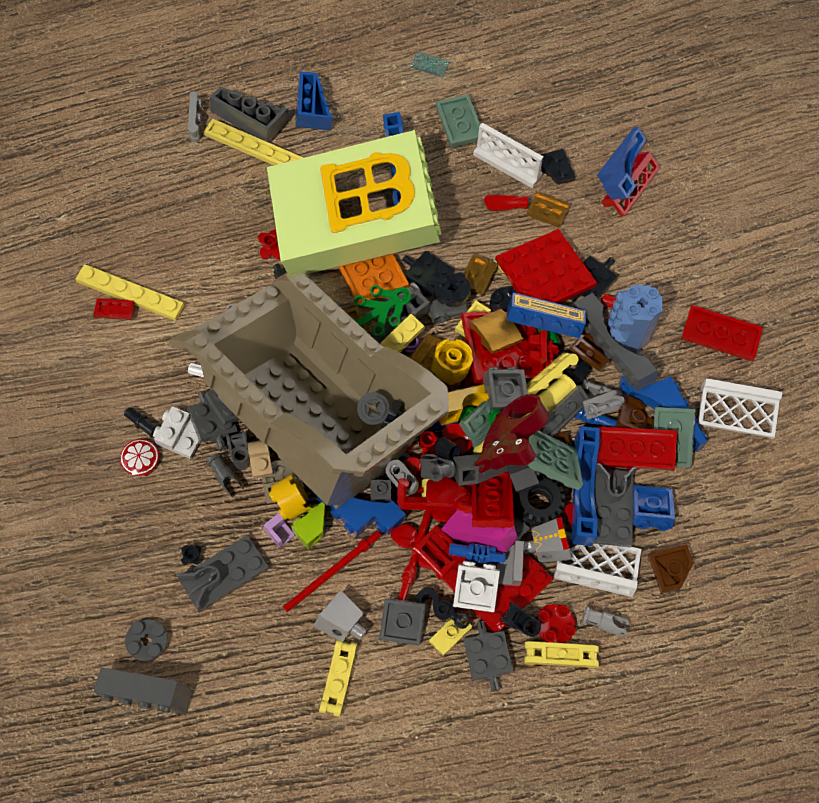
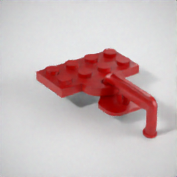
[397,471,514,528]

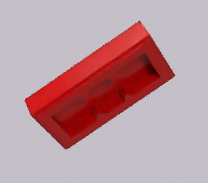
[93,298,135,320]

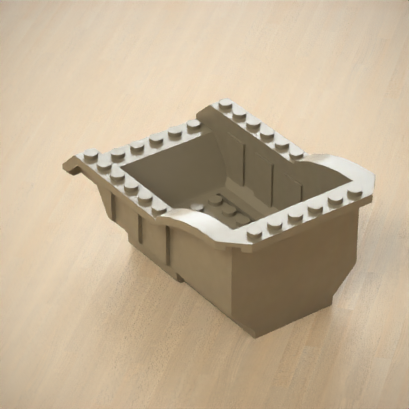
[169,273,449,509]

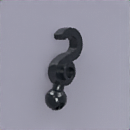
[415,588,470,629]

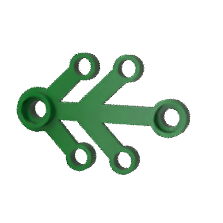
[353,285,411,338]

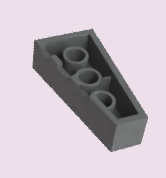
[210,87,288,143]
[93,667,193,716]

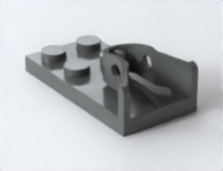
[593,463,636,548]
[176,535,269,613]

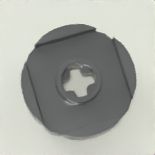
[125,619,168,662]

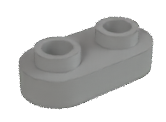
[386,460,419,495]

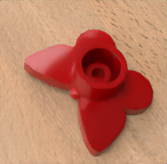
[257,229,281,260]

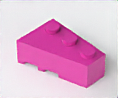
[442,510,518,553]

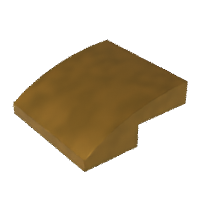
[470,309,523,354]

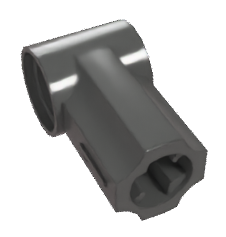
[429,300,467,324]

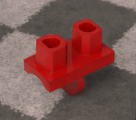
[528,330,559,369]

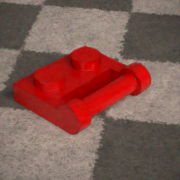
[411,525,461,580]

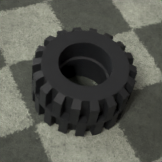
[513,474,565,528]

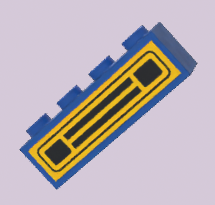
[507,293,586,338]

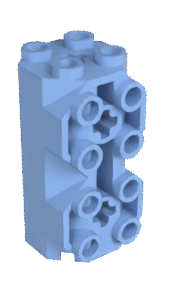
[607,285,662,354]

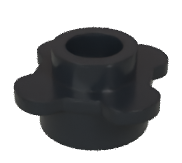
[181,545,202,565]

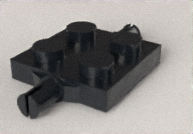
[402,250,455,297]
[570,255,618,302]

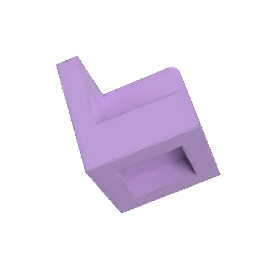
[263,513,295,548]

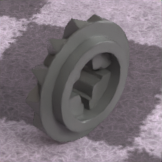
[357,392,389,425]

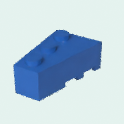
[296,71,333,131]

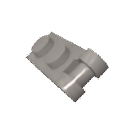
[188,92,202,143]

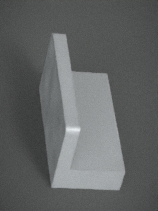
[496,541,524,586]

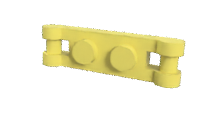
[526,353,578,394]
[319,640,357,717]
[524,642,599,669]

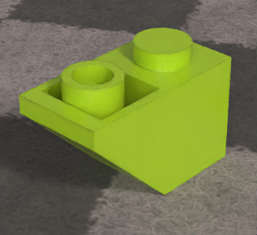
[292,502,326,550]

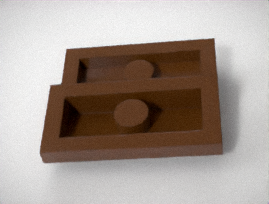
[569,333,612,371]

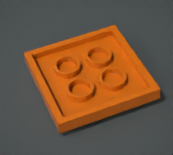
[338,253,409,308]

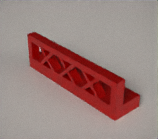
[601,151,660,216]

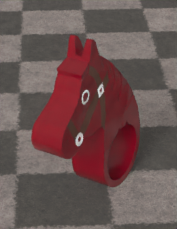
[475,394,549,473]

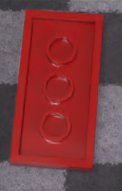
[681,305,763,362]
[596,427,677,471]

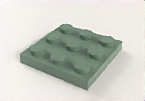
[527,431,583,490]

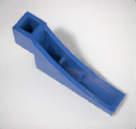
[597,127,647,200]
[619,376,707,452]
[303,483,406,537]

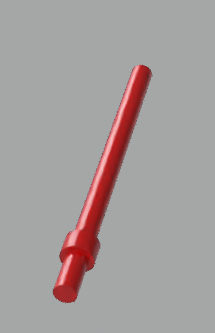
[282,530,382,613]

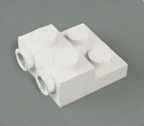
[153,406,200,459]
[453,561,500,612]

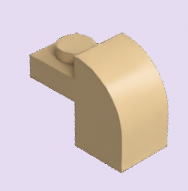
[247,441,273,479]

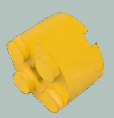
[431,339,473,385]
[269,474,312,520]

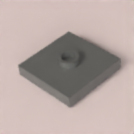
[379,598,426,645]

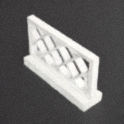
[473,123,543,189]
[697,378,782,439]
[553,531,641,597]

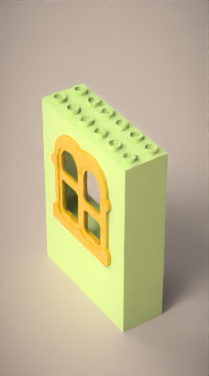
[267,130,442,274]

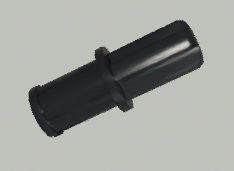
[124,407,157,438]

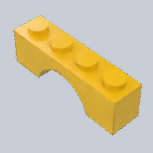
[439,384,489,425]

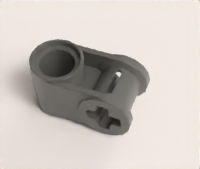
[226,430,250,470]
[420,454,456,482]

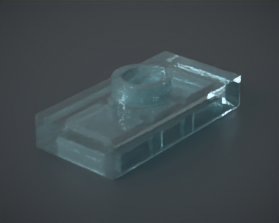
[411,51,449,78]

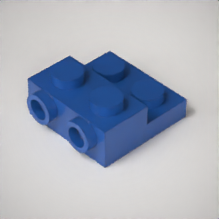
[632,485,675,531]

